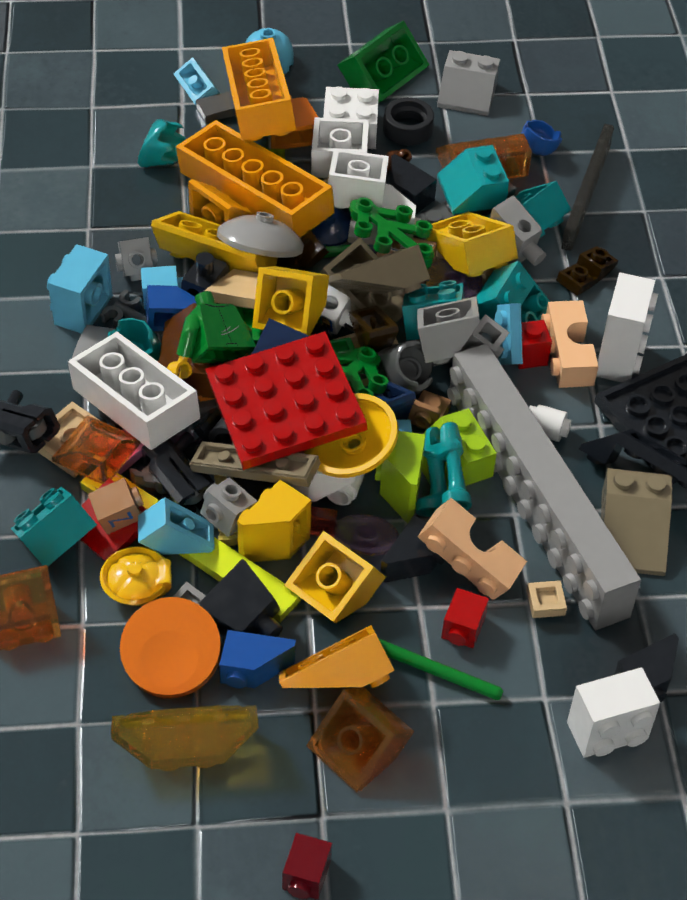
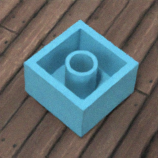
[47,244,113,334]

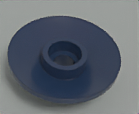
[303,207,351,246]

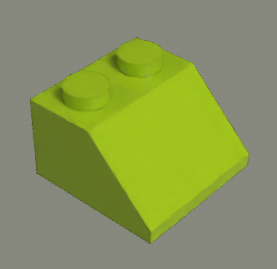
[422,408,497,490]
[375,431,426,524]

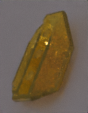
[111,705,259,771]

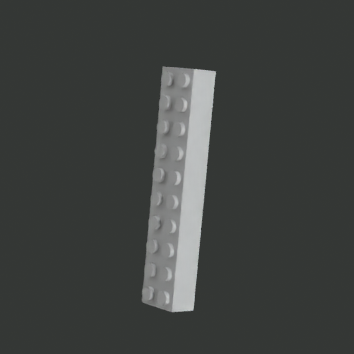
[447,344,641,630]

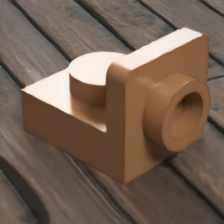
[408,390,452,429]

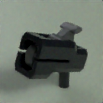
[0,390,60,453]
[130,432,215,513]

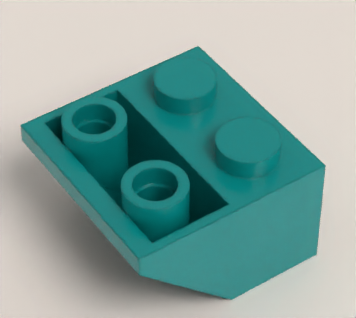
[477,261,550,323]
[402,280,465,340]
[11,487,97,568]

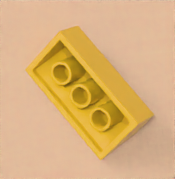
[151,211,278,273]

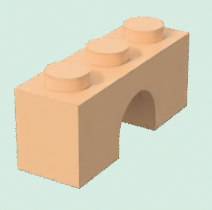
[541,300,599,388]
[417,498,527,600]

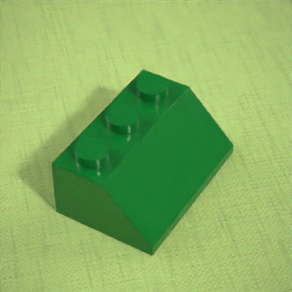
[337,20,430,103]

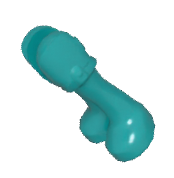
[415,422,472,517]

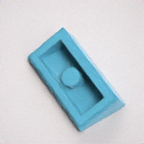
[174,57,221,105]

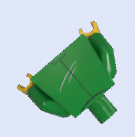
[167,291,256,379]

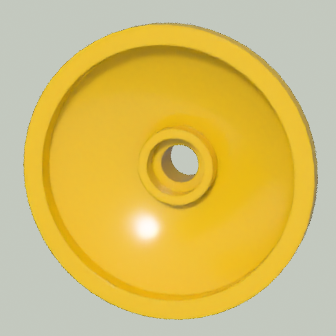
[304,393,399,478]

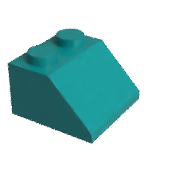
[437,145,509,215]
[486,181,572,238]

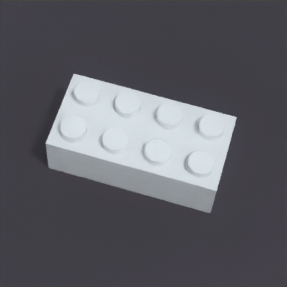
[68,332,200,450]

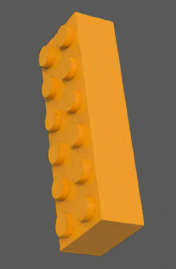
[222,38,296,141]
[176,120,335,238]

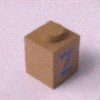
[88,478,144,535]

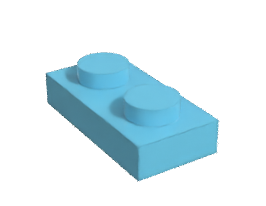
[494,303,523,365]

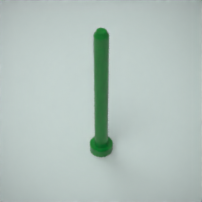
[378,638,504,700]

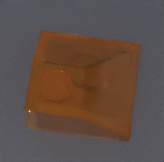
[52,415,141,484]

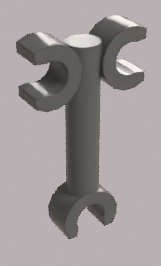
[101,290,163,343]

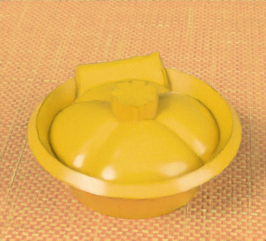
[100,546,172,606]

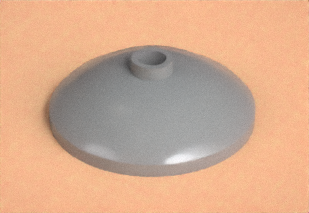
[217,212,304,258]

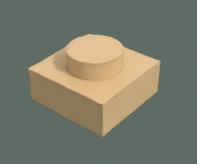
[526,580,567,618]

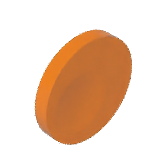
[120,597,222,698]

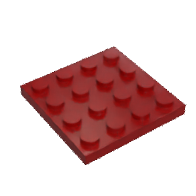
[205,331,368,470]

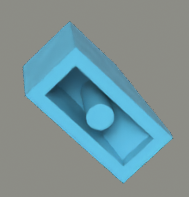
[138,497,215,555]

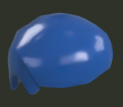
[521,120,563,156]

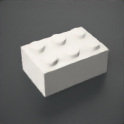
[596,272,658,383]

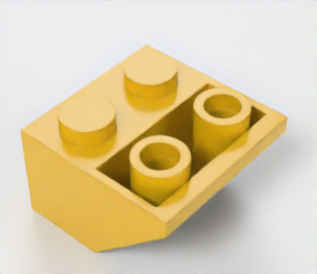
[237,480,311,562]

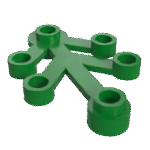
[349,198,435,269]
[335,346,388,396]

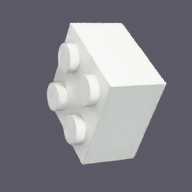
[323,87,379,149]
[311,117,369,179]
[328,149,389,209]
[567,667,660,758]

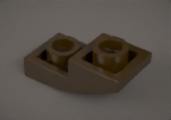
[556,246,618,296]

